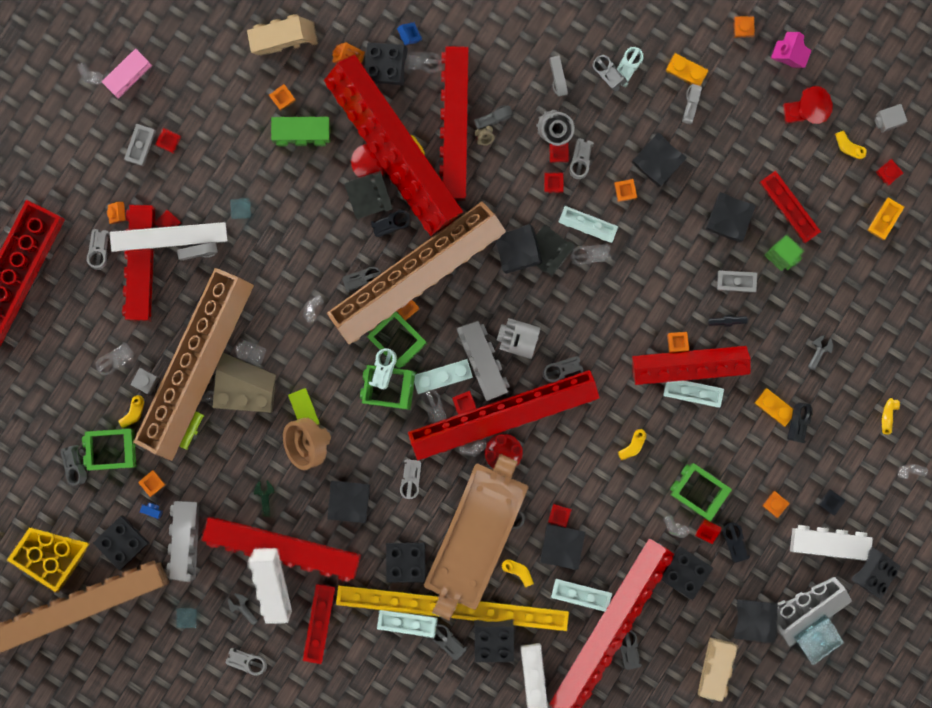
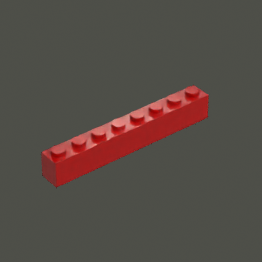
[439,46,468,201]

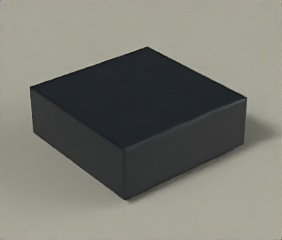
[818,489,846,516]

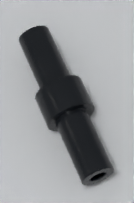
[708,315,747,327]

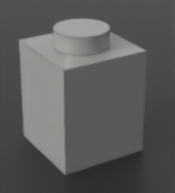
[875,104,908,132]
[131,368,160,395]

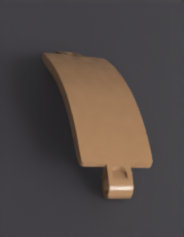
[424,454,528,621]

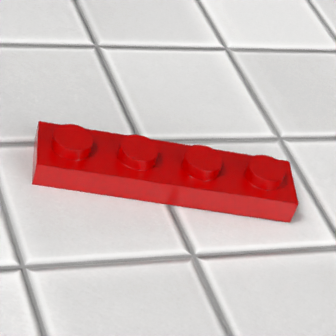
[759,170,821,244]
[303,584,335,664]

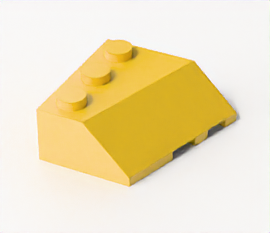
[7,528,90,593]

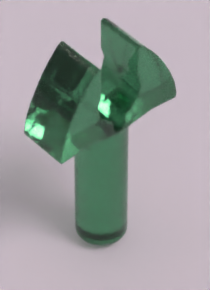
[254,480,276,517]

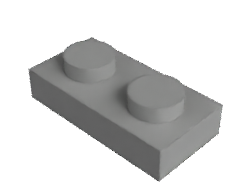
[124,124,156,166]
[717,270,757,292]

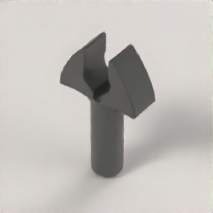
[808,335,833,370]
[228,593,258,625]

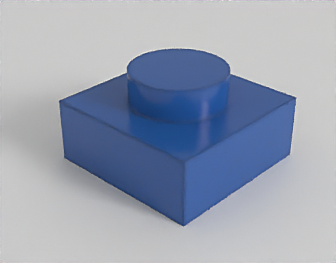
[397,22,422,45]
[140,502,163,519]

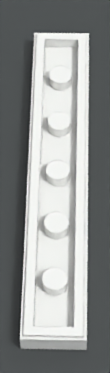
[109,222,227,252]

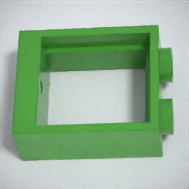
[367,311,427,369]
[360,365,416,410]
[82,429,137,470]
[670,463,732,521]

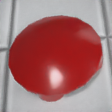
[799,86,833,124]
[351,144,386,178]
[485,434,523,469]

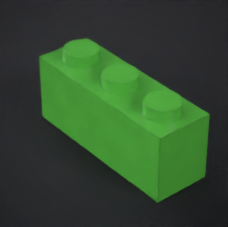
[271,117,330,146]
[764,235,803,271]

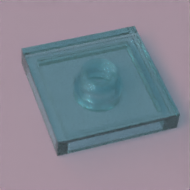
[794,615,844,665]

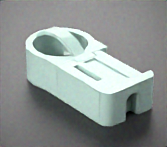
[617,47,643,87]
[369,349,397,389]

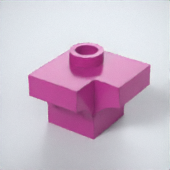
[771,32,812,68]

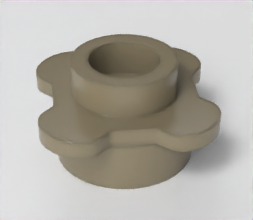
[475,126,495,145]

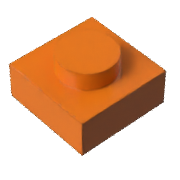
[734,16,754,37]
[269,84,296,111]
[614,179,637,202]
[107,202,126,224]
[397,300,420,321]
[667,332,689,353]
[138,470,166,497]
[762,491,790,518]

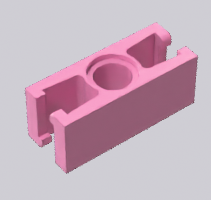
[102,49,152,98]

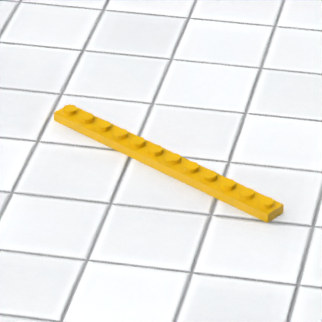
[336,585,569,631]

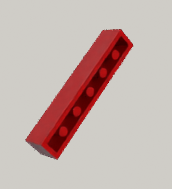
[122,205,156,321]
[632,346,750,385]

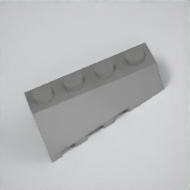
[457,321,510,402]
[167,501,200,581]
[776,577,852,647]

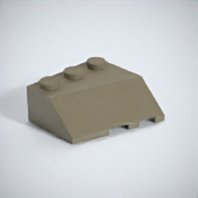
[213,353,276,413]

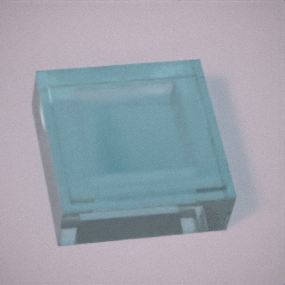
[230,198,251,220]
[176,608,197,628]

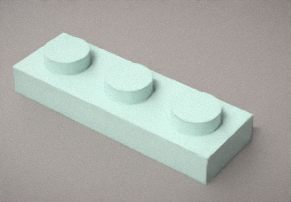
[559,206,618,243]
[414,359,473,394]
[663,381,724,408]
[551,579,612,612]
[377,610,437,638]

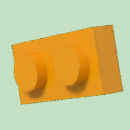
[666,53,709,86]
[867,197,904,240]
[754,388,793,427]

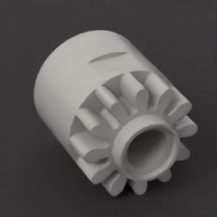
[536,110,574,145]
[497,318,541,359]

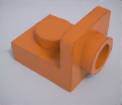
[332,43,365,63]

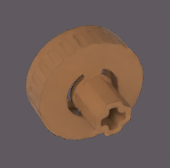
[283,418,331,470]

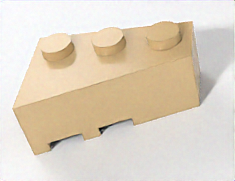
[247,14,318,55]
[697,637,737,701]

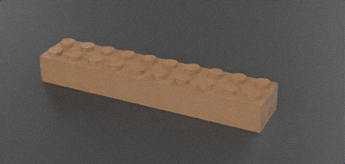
[327,202,506,344]
[134,268,254,461]
[0,560,169,653]

